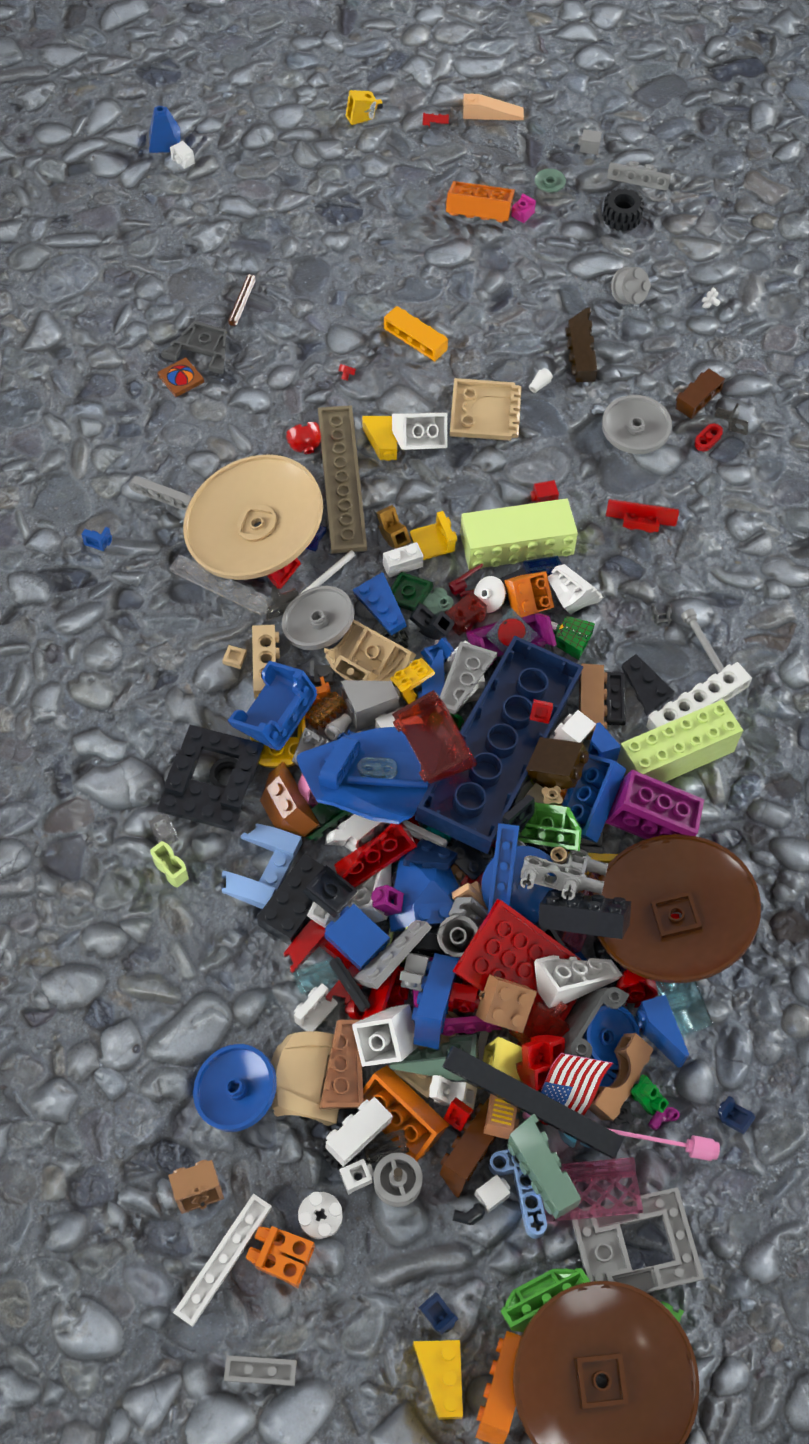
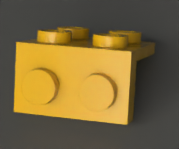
[410,511,457,560]

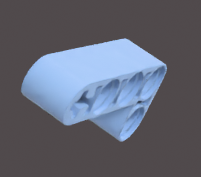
[489,1149,547,1239]

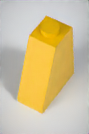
[362,416,397,461]

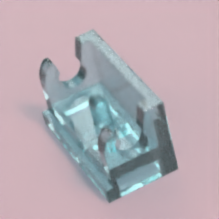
[292,957,339,995]

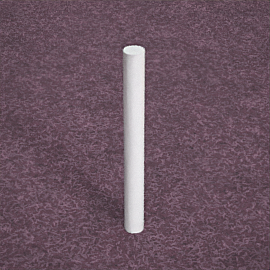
[300,550,356,594]

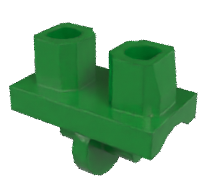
[630,1074,669,1116]

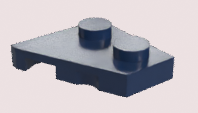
[403,839,458,870]

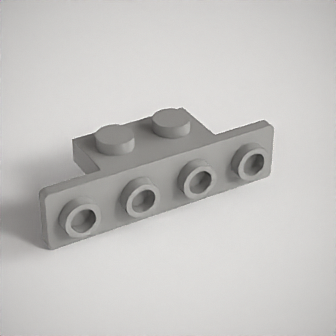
[607,161,671,191]

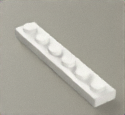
[173,1194,272,1327]

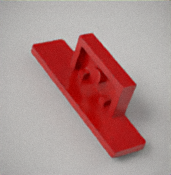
[606,499,679,533]

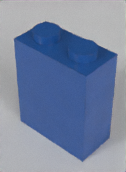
[324,904,390,971]

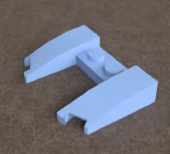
[222,823,302,909]

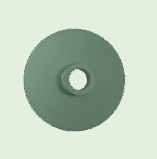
[535,169,566,192]

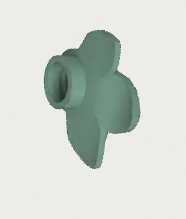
[423,588,454,614]

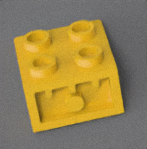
[390,658,435,709]

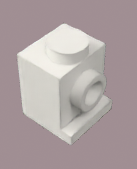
[170,141,195,169]
[339,1159,374,1195]

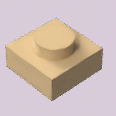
[222,645,247,669]

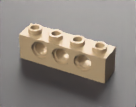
[252,625,280,699]

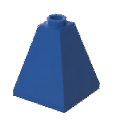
[149,106,180,153]

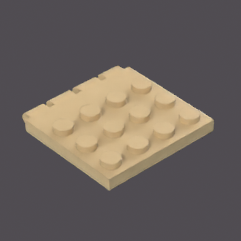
[449,378,521,441]

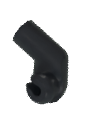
[452,1203,485,1225]

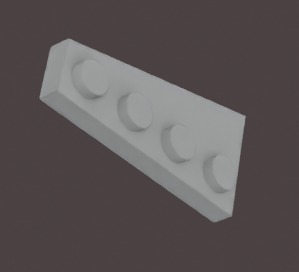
[436,641,497,714]

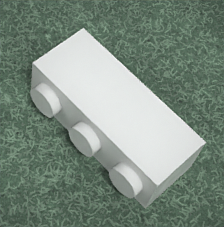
[325,1097,393,1167]

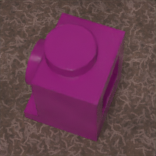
[371,885,404,916]

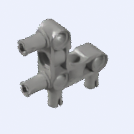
[520,849,609,900]

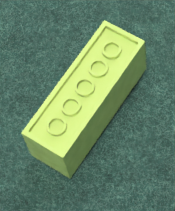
[460,498,578,570]
[617,699,743,782]

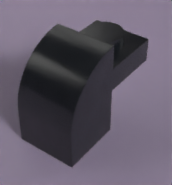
[409,603,455,640]

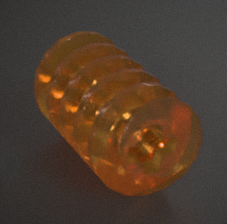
[305,691,348,730]

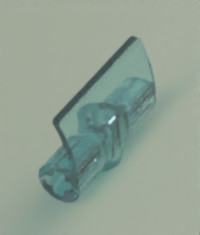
[656,981,713,1035]

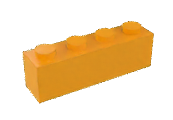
[384,306,448,361]

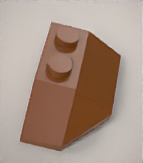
[260,762,320,837]

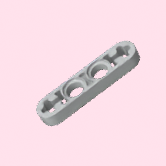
[129,476,192,511]

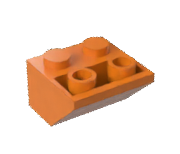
[504,571,554,618]

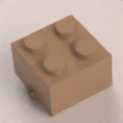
[476,974,537,1033]
[168,1160,224,1214]

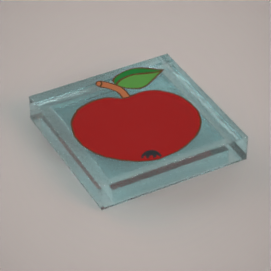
[485,608,538,654]

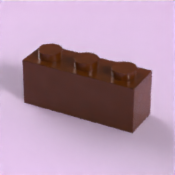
[675,368,725,419]

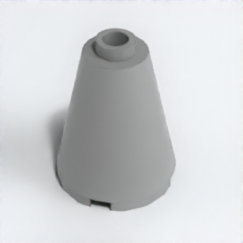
[437,915,478,957]

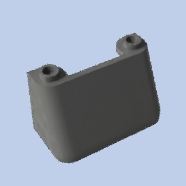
[555,987,629,1058]

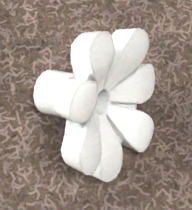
[702,287,720,309]

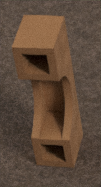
[589,1033,654,1121]

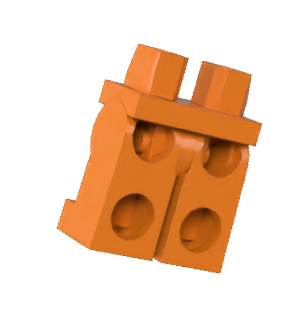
[246,1226,315,1288]

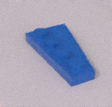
[353,572,407,636]

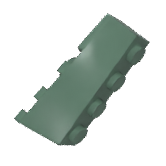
[507,1114,581,1219]

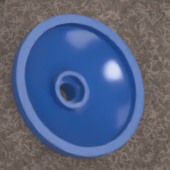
[584,1005,640,1069]

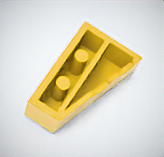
[413,1340,463,1420]

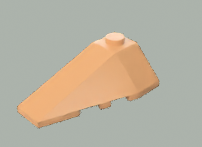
[463,93,524,120]

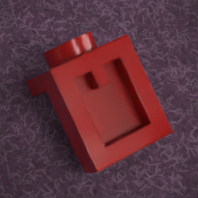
[443,1097,473,1132]

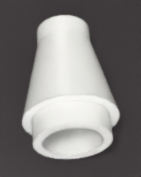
[529,368,553,393]
[325,714,352,741]

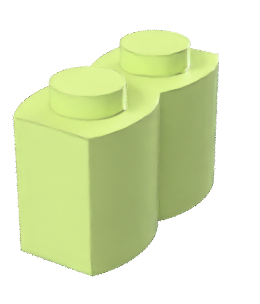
[150,841,189,888]

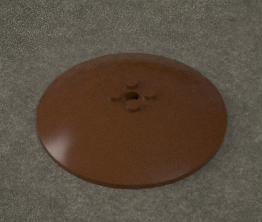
[593,834,761,983]
[513,1281,699,1444]

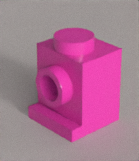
[511,194,536,223]

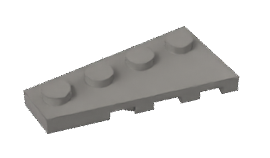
[353,920,432,989]

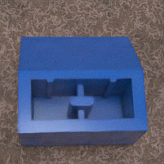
[588,722,621,762]

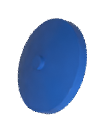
[481,845,556,924]
[193,1044,277,1132]

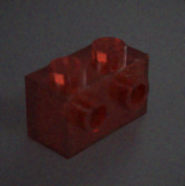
[445,592,487,636]

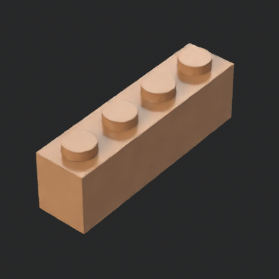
[579,663,607,740]

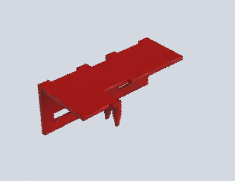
[422,113,449,128]

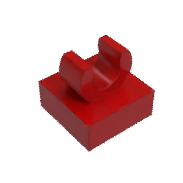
[530,699,553,724]

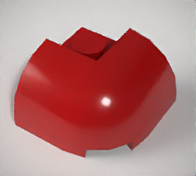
[516,1035,565,1090]

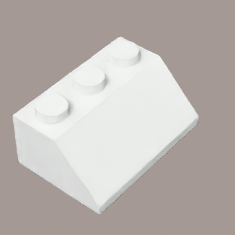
[392,412,447,450]

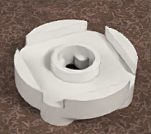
[298,1192,343,1239]

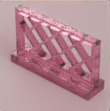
[552,1157,643,1221]

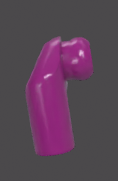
[648,1107,680,1131]

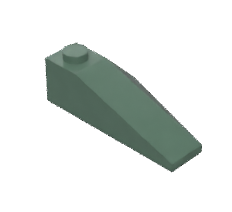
[389,1034,479,1081]

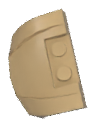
[324,619,416,681]
[271,1031,339,1126]

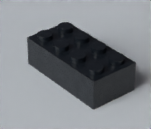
[257,854,325,945]
[538,889,631,939]

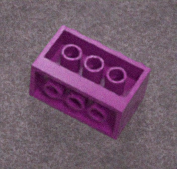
[605,770,705,839]

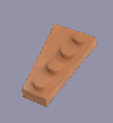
[319,1020,364,1109]

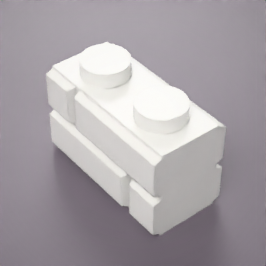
[383,542,423,578]

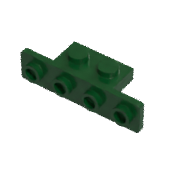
[305,803,353,841]

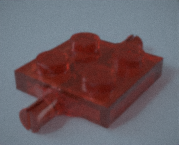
[509,1001,570,1047]

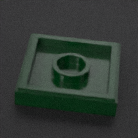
[391,572,434,612]

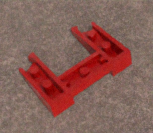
[283,920,364,1005]

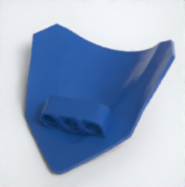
[296,724,443,824]

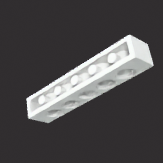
[646,662,752,730]

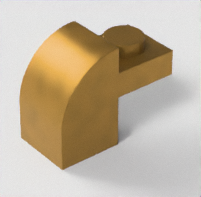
[376,505,411,549]

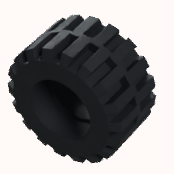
[602,188,644,231]

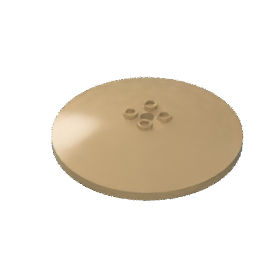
[183,455,323,580]

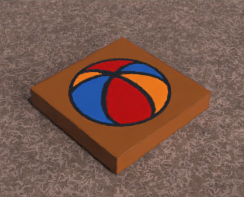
[157,357,204,397]

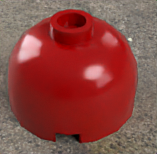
[286,422,321,455]
[616,970,658,1008]

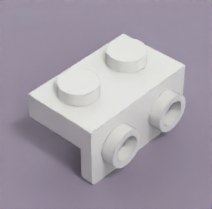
[294,983,338,1031]

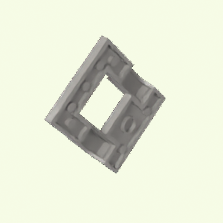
[570,1187,705,1294]

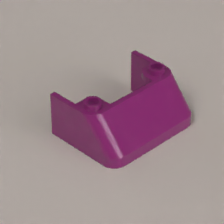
[466,613,557,667]

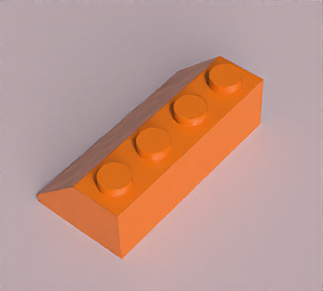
[363,1065,449,1162]

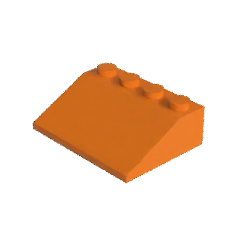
[446,181,515,222]

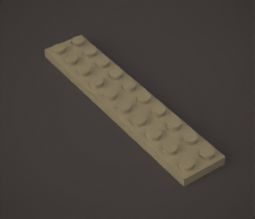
[318,405,367,554]

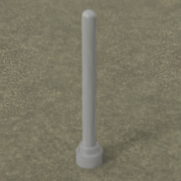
[681,608,731,683]

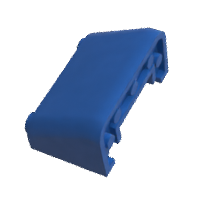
[228,661,317,750]

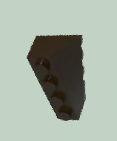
[565,307,597,383]

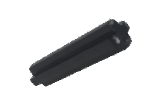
[329,957,371,1012]

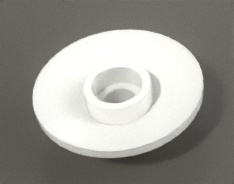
[474,576,506,613]

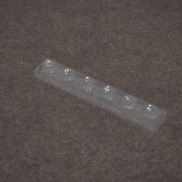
[170,554,273,616]

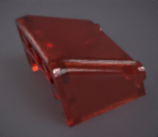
[392,690,477,784]

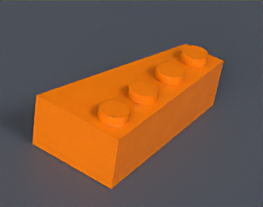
[475,1331,521,1444]

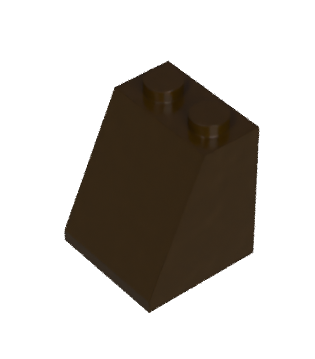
[526,737,589,789]

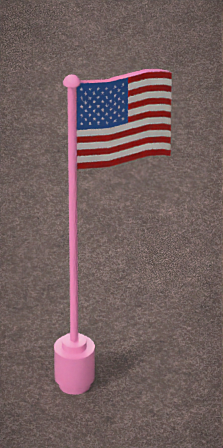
[522,1053,720,1161]

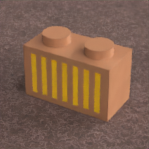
[484,1094,520,1139]

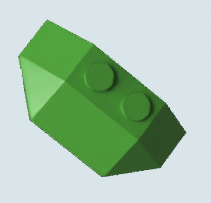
[518,802,582,851]
[501,1268,591,1332]

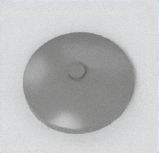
[602,395,672,454]
[282,586,354,650]

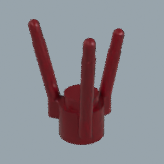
[448,563,483,597]

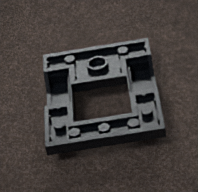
[157,725,265,832]

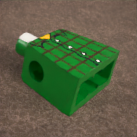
[551,616,595,660]

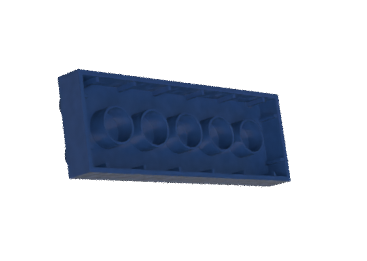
[415,635,584,854]

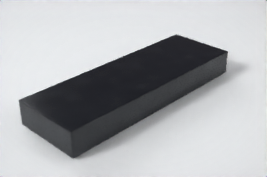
[605,672,626,725]

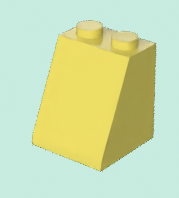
[477,1037,523,1089]

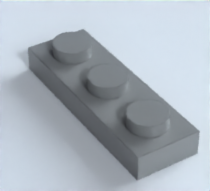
[224,1355,297,1386]

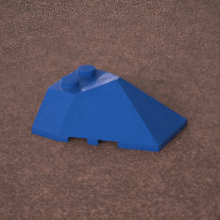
[389,851,460,932]

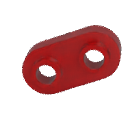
[694,423,723,451]

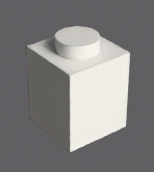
[475,1175,511,1213]

